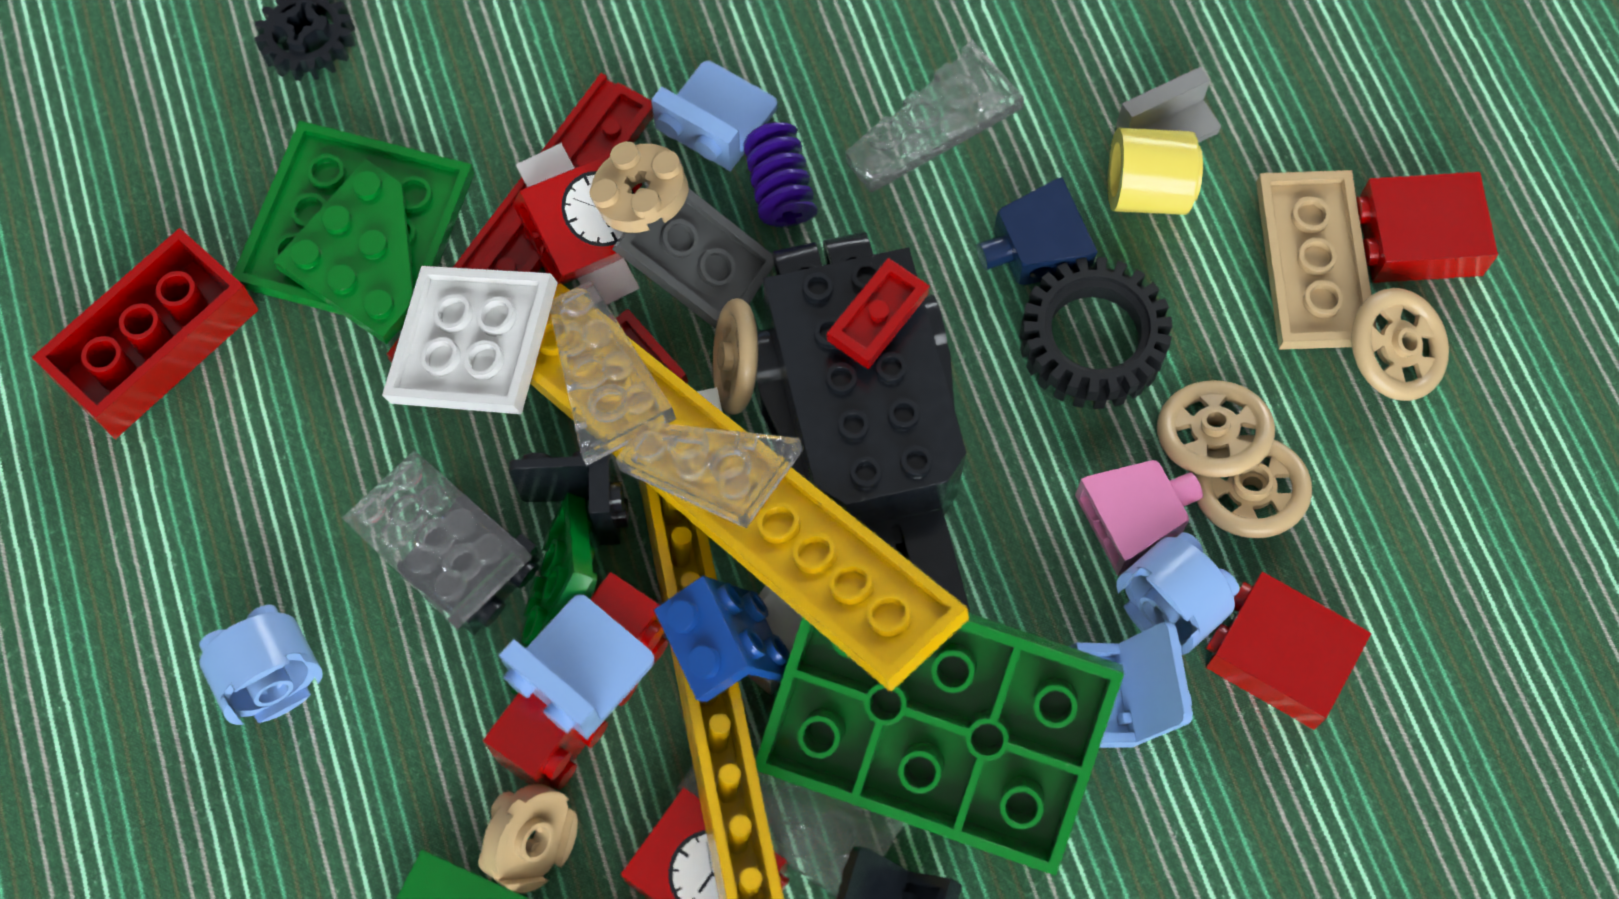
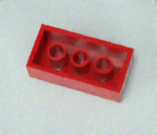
[32,228,259,440]
[482,572,669,790]

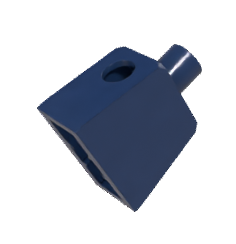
[977,177,1098,285]

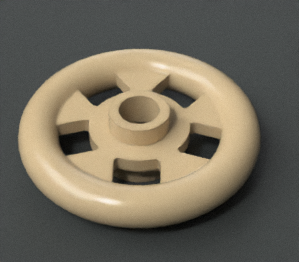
[1351,288,1449,401]
[713,298,758,415]
[1157,380,1275,478]
[1194,435,1312,538]

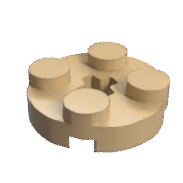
[589,141,689,233]
[478,784,578,893]

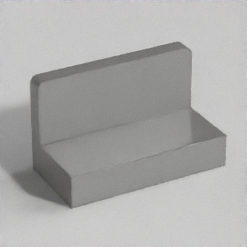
[1116,67,1221,143]

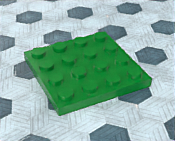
[232,120,475,331]

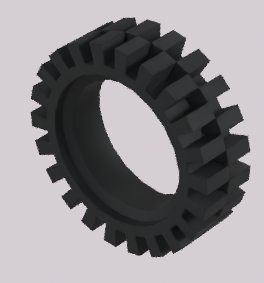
[1019,257,1172,409]

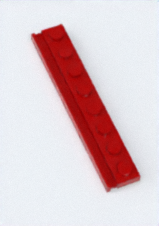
[387,73,654,362]

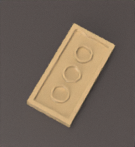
[1256,170,1377,350]

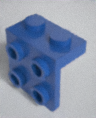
[654,576,790,702]

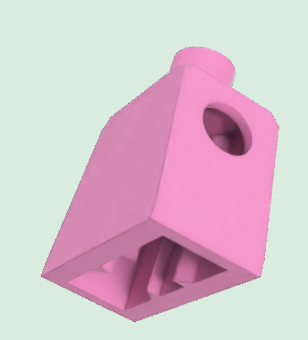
[1075,460,1203,576]

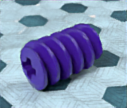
[743,122,818,227]

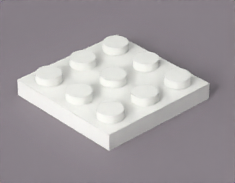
[382,266,558,414]

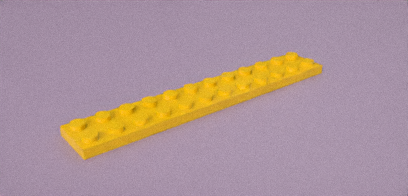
[530,283,969,692]

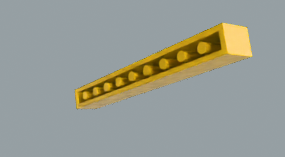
[639,477,784,899]

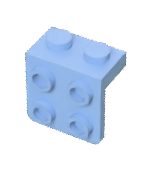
[651,61,777,172]
[499,595,654,739]
[1069,622,1193,748]

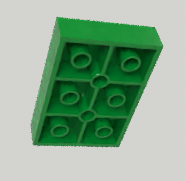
[755,613,1124,876]

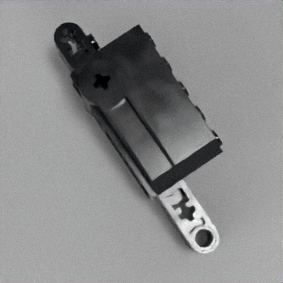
[754,232,970,613]

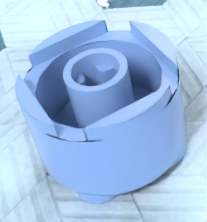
[1116,532,1240,655]
[199,605,323,725]

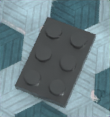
[612,189,774,329]

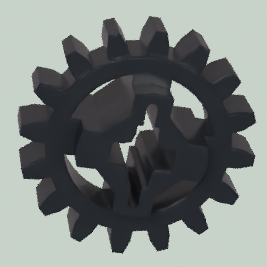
[254,0,356,81]

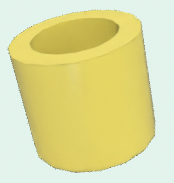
[1108,128,1203,215]

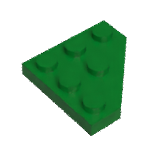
[273,159,414,345]
[510,492,597,695]

